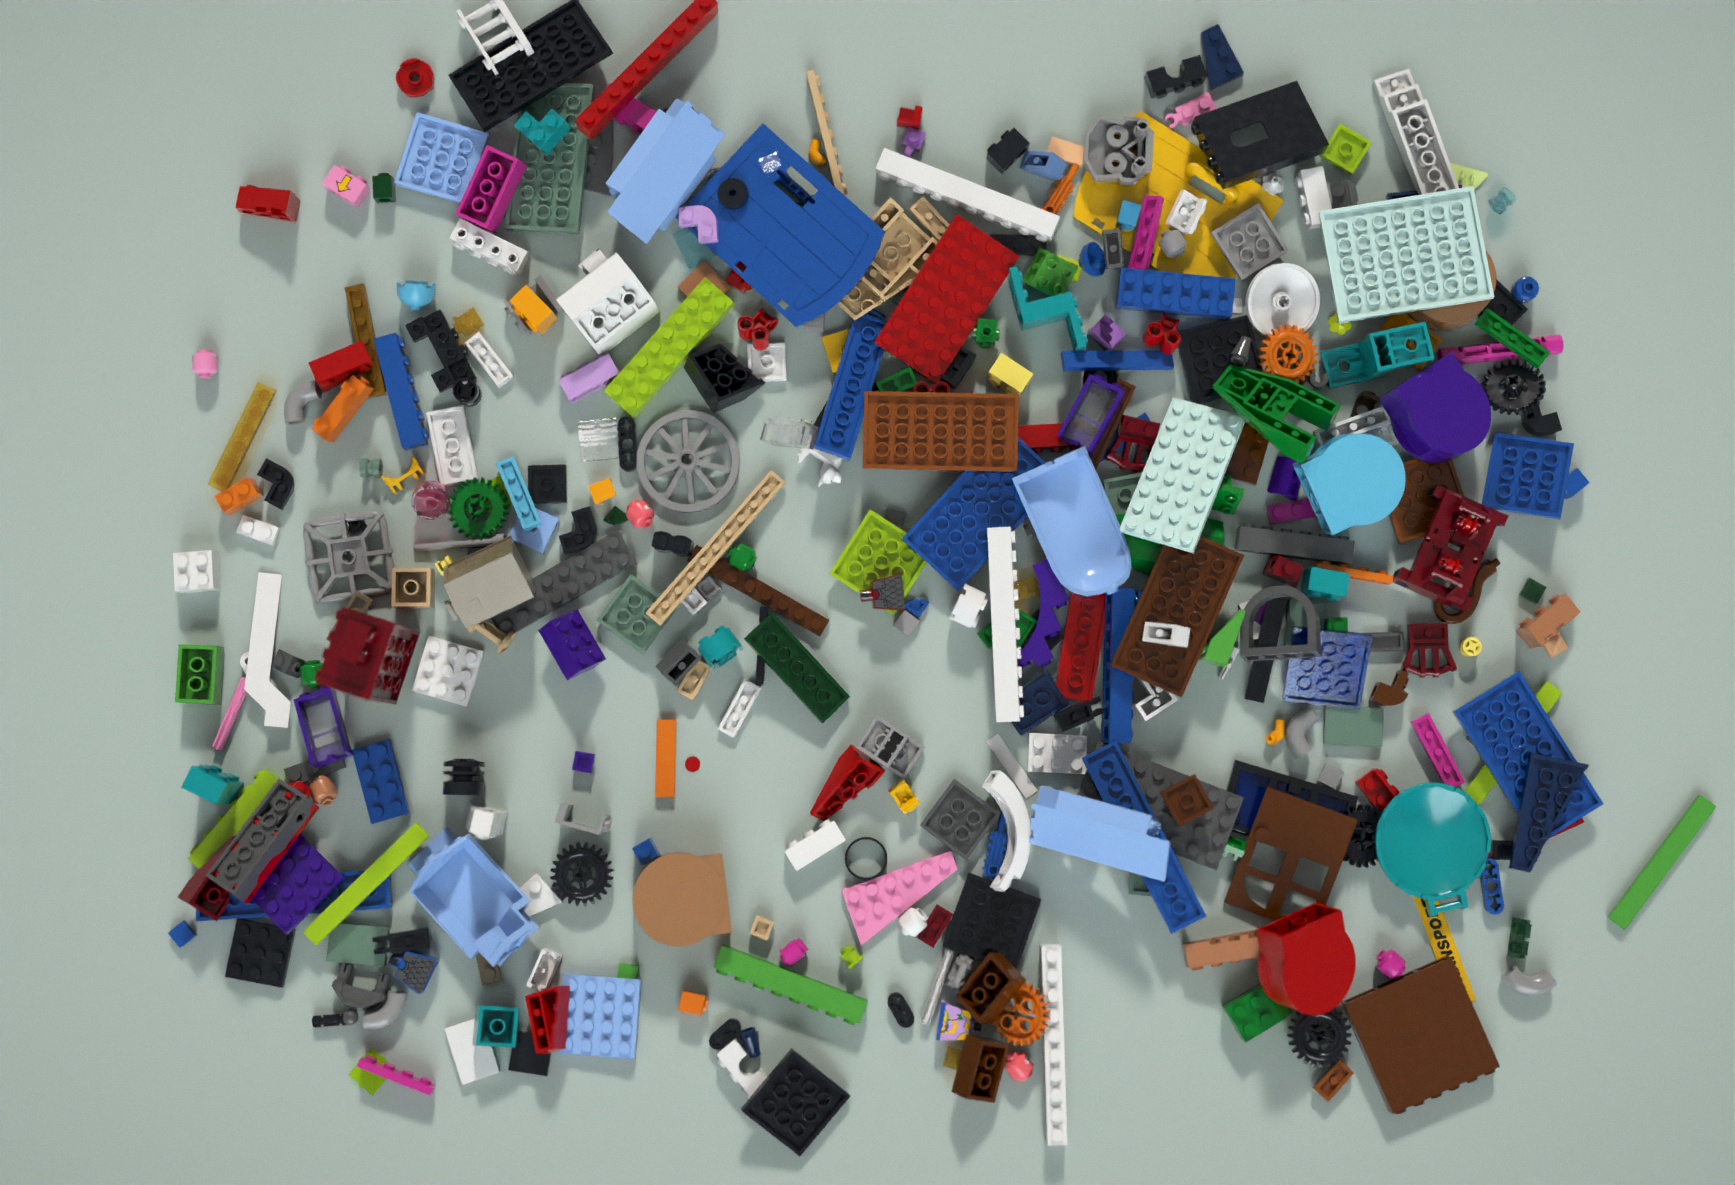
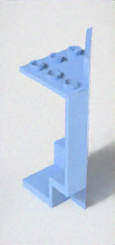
[606,98,725,244]
[1029,785,1170,882]
[408,827,540,967]

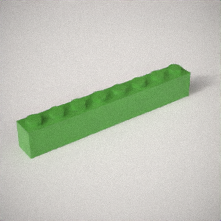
[713,944,868,1025]

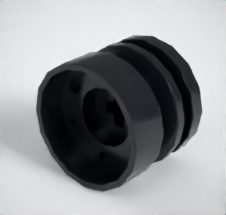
[442,759,485,795]

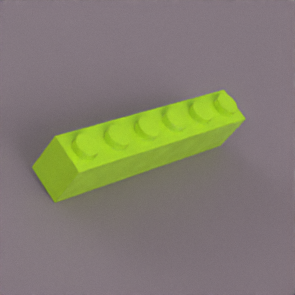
[187,769,286,869]

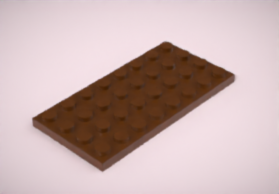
[1110,536,1244,697]

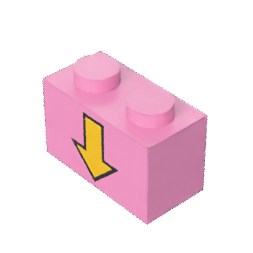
[322,165,370,208]

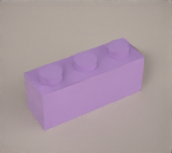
[558,353,619,404]

